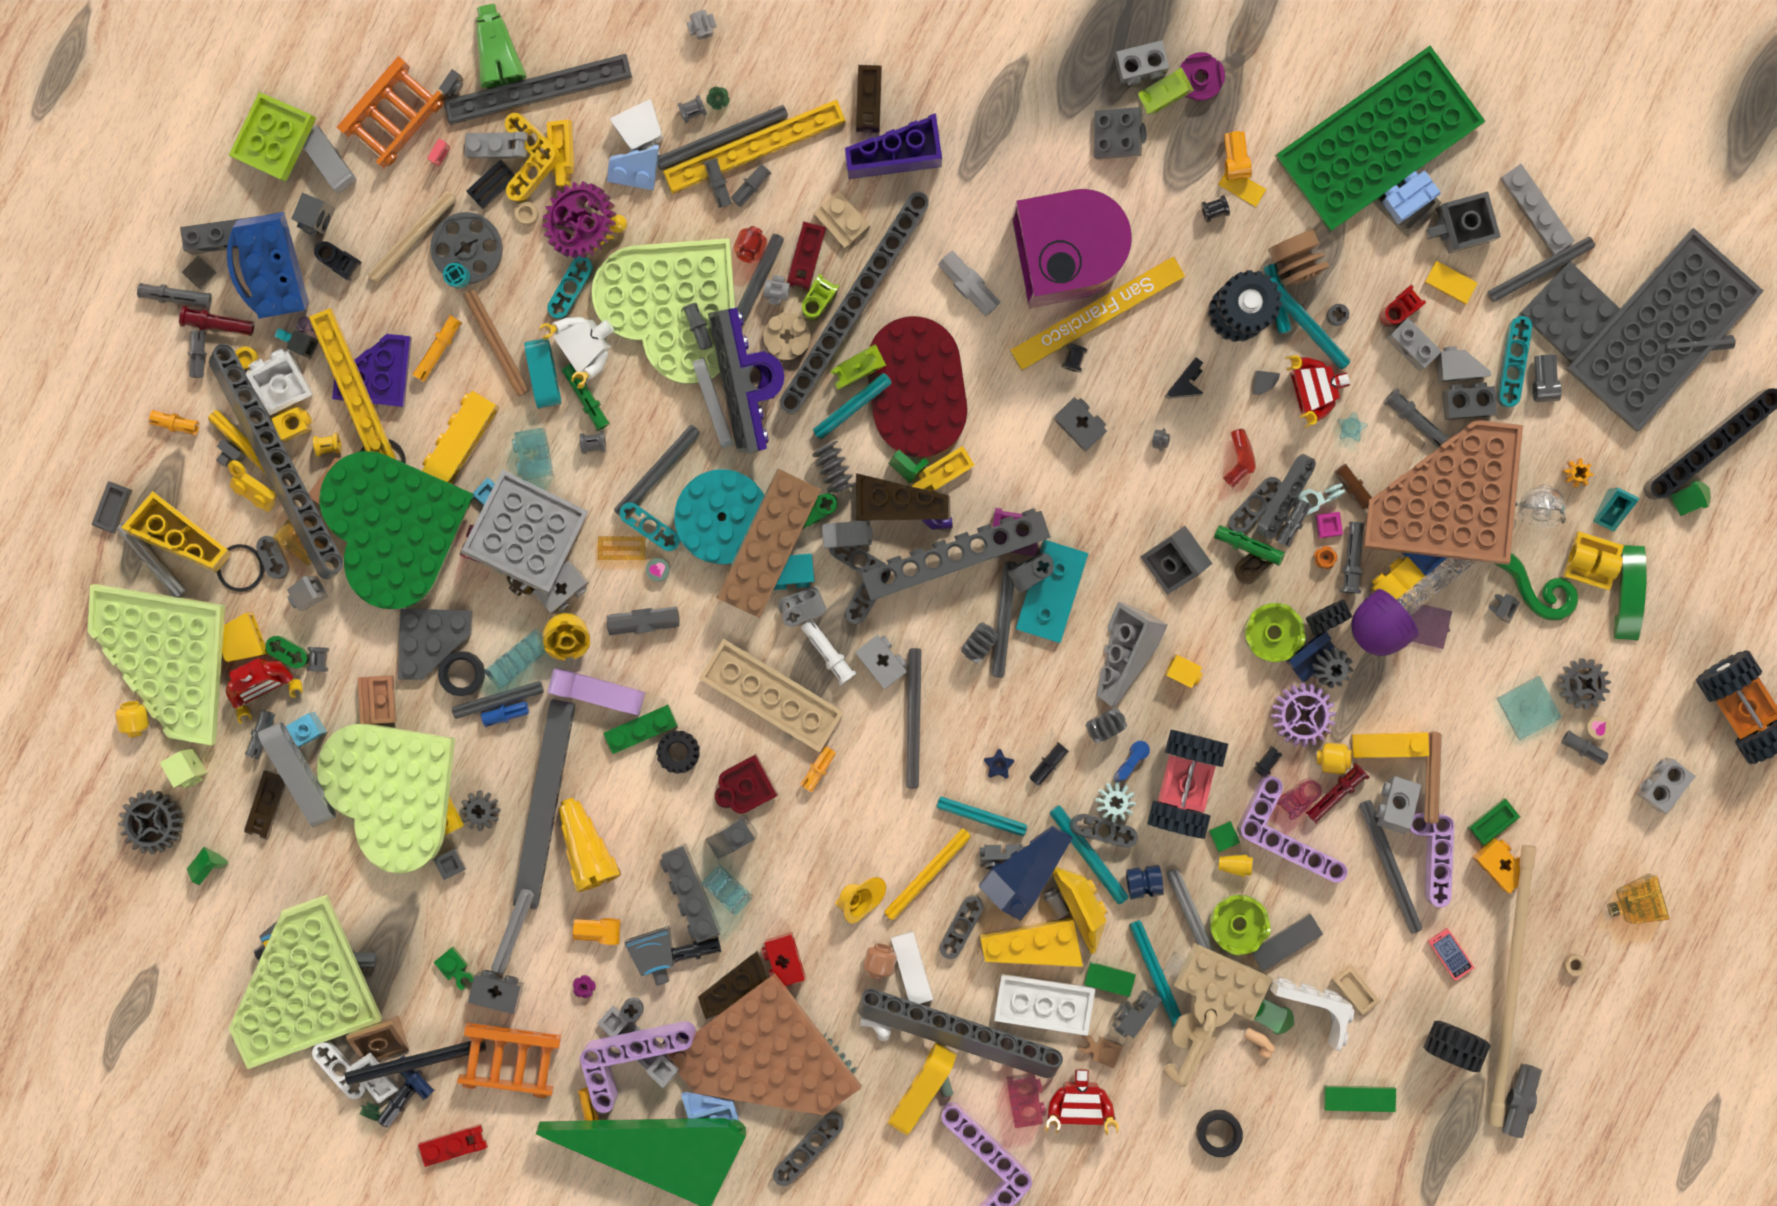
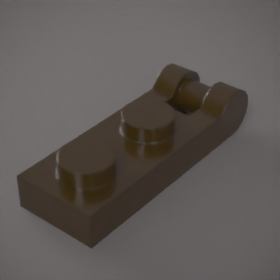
[856,65,882,133]
[244,770,286,840]

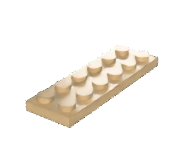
[699,638,844,753]

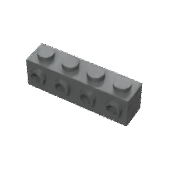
[660,843,721,943]

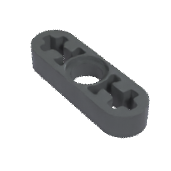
[1228,477,1282,533]
[1070,814,1138,848]
[939,895,983,959]

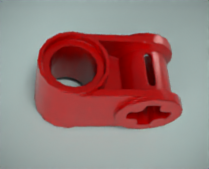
[1380,284,1427,327]

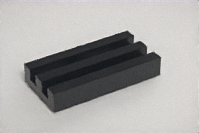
[466,159,515,209]

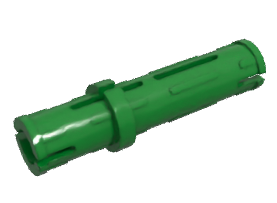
[561,364,610,431]
[1214,525,1285,566]

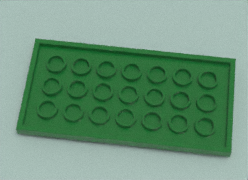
[1275,45,1486,232]

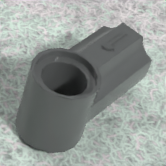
[1532,354,1562,402]

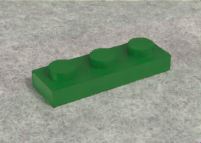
[603,704,678,754]

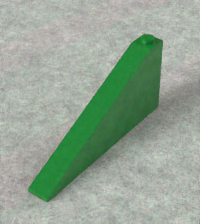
[535,1118,746,1206]

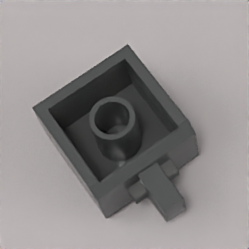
[1425,191,1501,254]

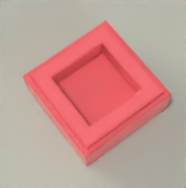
[427,138,450,167]

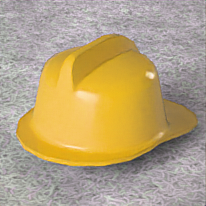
[835,877,886,924]

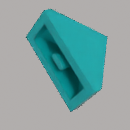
[1593,487,1639,532]

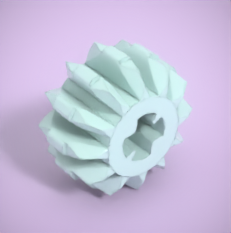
[1095,782,1136,822]

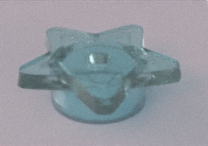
[1337,412,1368,442]

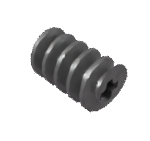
[812,441,856,493]

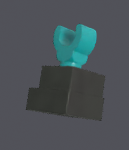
[274,328,319,360]

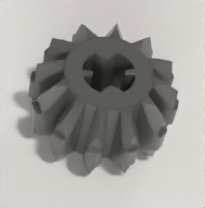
[961,622,998,663]
[1312,647,1354,688]
[1085,708,1127,743]
[460,790,501,831]

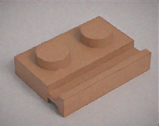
[358,675,396,724]

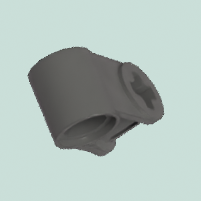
[1007,553,1054,592]

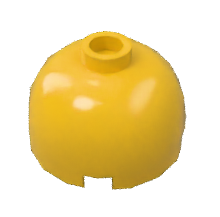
[542,613,590,661]

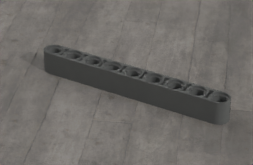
[513,699,575,910]
[857,989,1063,1079]

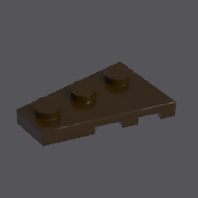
[698,950,767,1019]

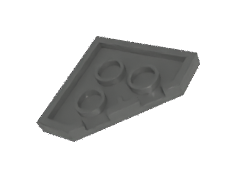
[398,608,473,680]

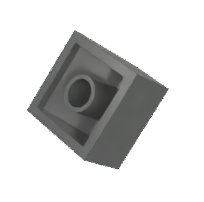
[1140,526,1213,595]

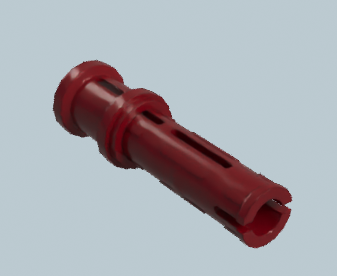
[179,306,255,336]
[1306,762,1370,824]

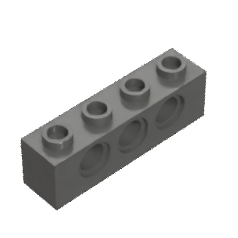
[180,215,263,255]

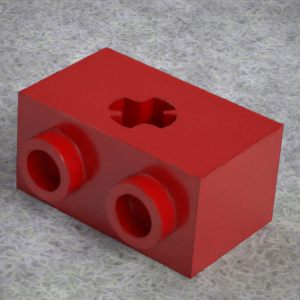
[762,932,806,986]

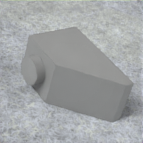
[1436,346,1491,382]
[287,576,328,611]

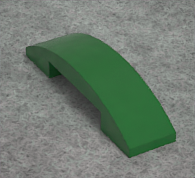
[1614,545,1647,640]

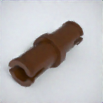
[1334,463,1372,510]

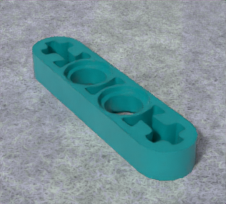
[1497,316,1532,408]

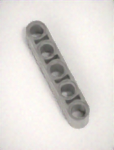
[258,722,336,827]

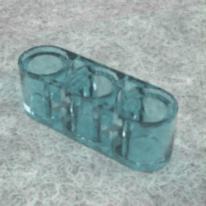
[484,629,546,690]

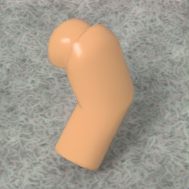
[1244,1028,1275,1059]

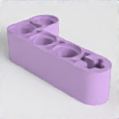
[547,668,646,715]
[1409,812,1454,908]

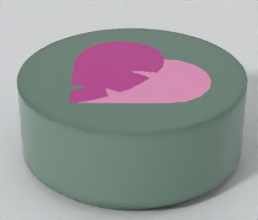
[646,558,670,582]

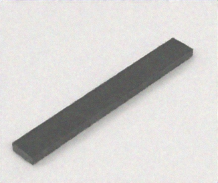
[444,54,633,125]

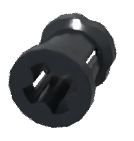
[1201,195,1230,223]
[1061,344,1088,373]

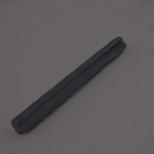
[345,1039,487,1085]

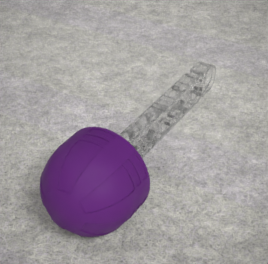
[1351,519,1516,656]

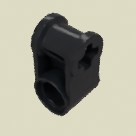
[314,241,362,282]

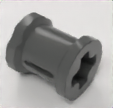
[677,95,707,123]
[580,431,606,454]
[307,647,329,672]
[620,997,644,1022]

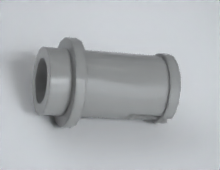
[1043,887,1070,919]

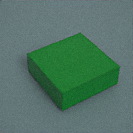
[1209,821,1240,852]

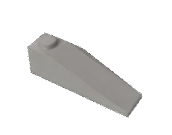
[1097,602,1168,707]

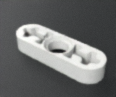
[312,1041,367,1099]

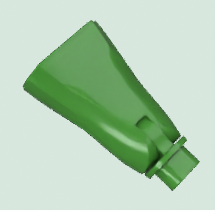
[476,4,527,89]

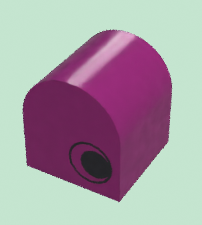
[1011,189,1132,309]

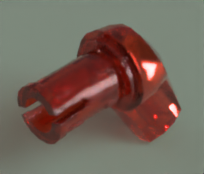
[1223,429,1256,488]

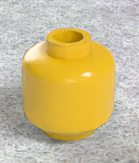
[115,701,149,738]
[1317,743,1352,774]

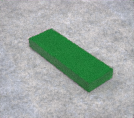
[1324,1085,1396,1112]

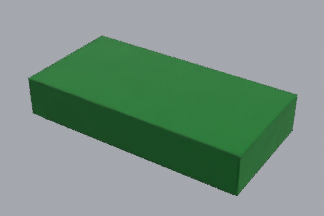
[1467,798,1520,846]
[1084,961,1136,997]

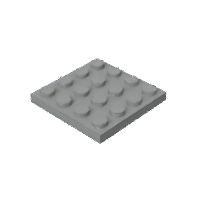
[461,469,588,595]

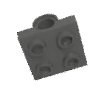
[1094,107,1147,159]

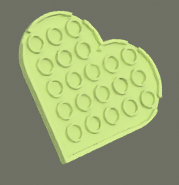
[592,238,735,384]
[317,724,455,873]

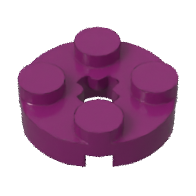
[1180,52,1225,101]

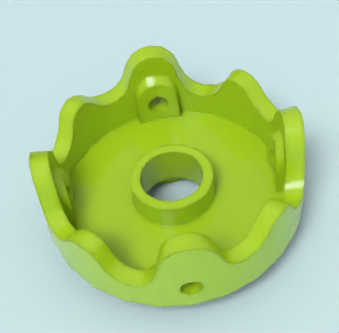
[1244,603,1305,662]
[1209,894,1271,955]

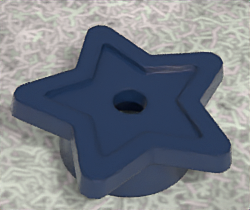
[984,749,1014,779]

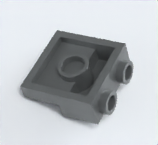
[1112,987,1162,1039]

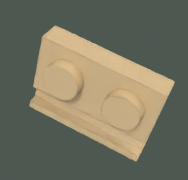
[813,190,870,249]

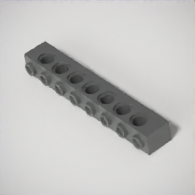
[861,508,1051,601]

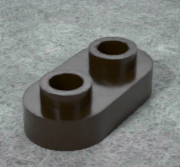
[1234,544,1274,584]

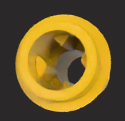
[1218,854,1253,878]

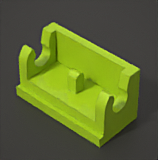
[1138,68,1194,115]
[831,344,886,389]

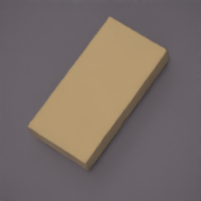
[1331,964,1380,1016]

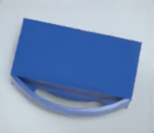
[227,212,309,319]

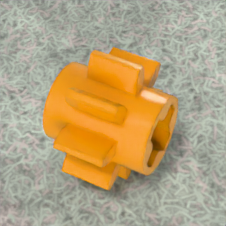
[1562,458,1594,488]

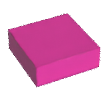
[1315,512,1343,539]

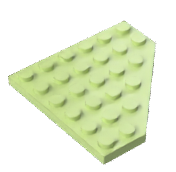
[87,584,225,745]
[229,895,382,1069]

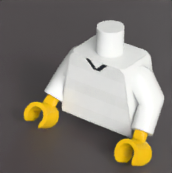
[538,317,614,389]

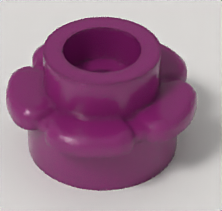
[572,975,596,998]

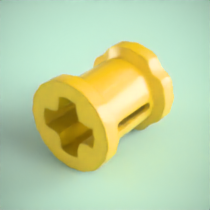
[313,432,342,457]

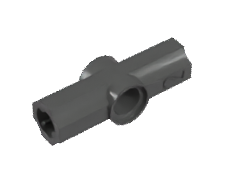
[606,606,680,635]
[1502,1063,1542,1138]

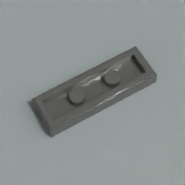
[1252,913,1323,971]

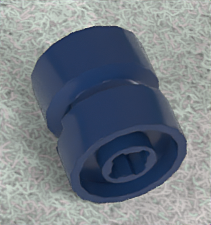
[1126,865,1164,900]

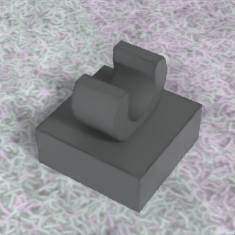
[216,439,246,467]
[1488,594,1520,623]

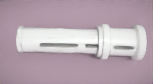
[800,619,857,686]

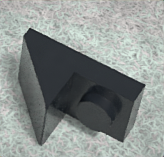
[1165,357,1203,399]

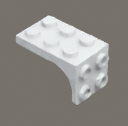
[1269,977,1354,1051]

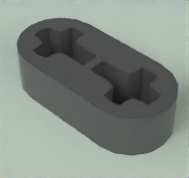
[256,536,290,579]

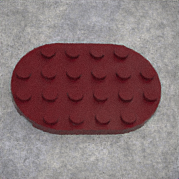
[868,316,968,458]

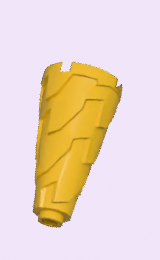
[558,797,621,893]

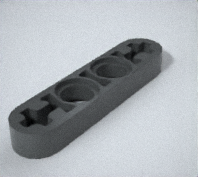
[1257,454,1316,540]
[773,1111,844,1186]

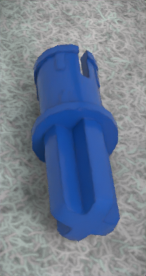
[481,702,529,727]

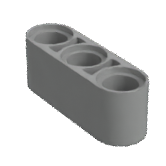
[303,124,357,194]

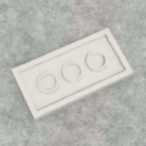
[994,973,1095,1036]

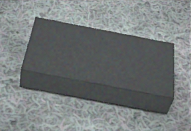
[91,481,132,534]

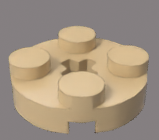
[763,313,811,361]

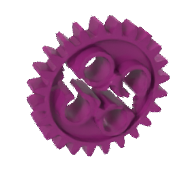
[542,181,616,259]

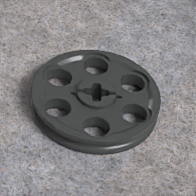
[430,212,503,284]

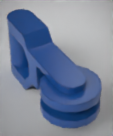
[1113,741,1150,782]

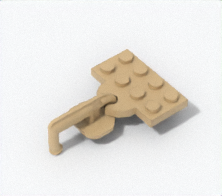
[1163,943,1273,1087]

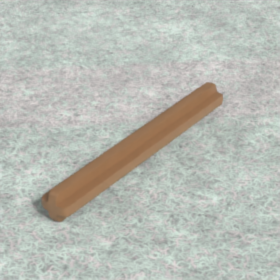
[463,289,529,396]

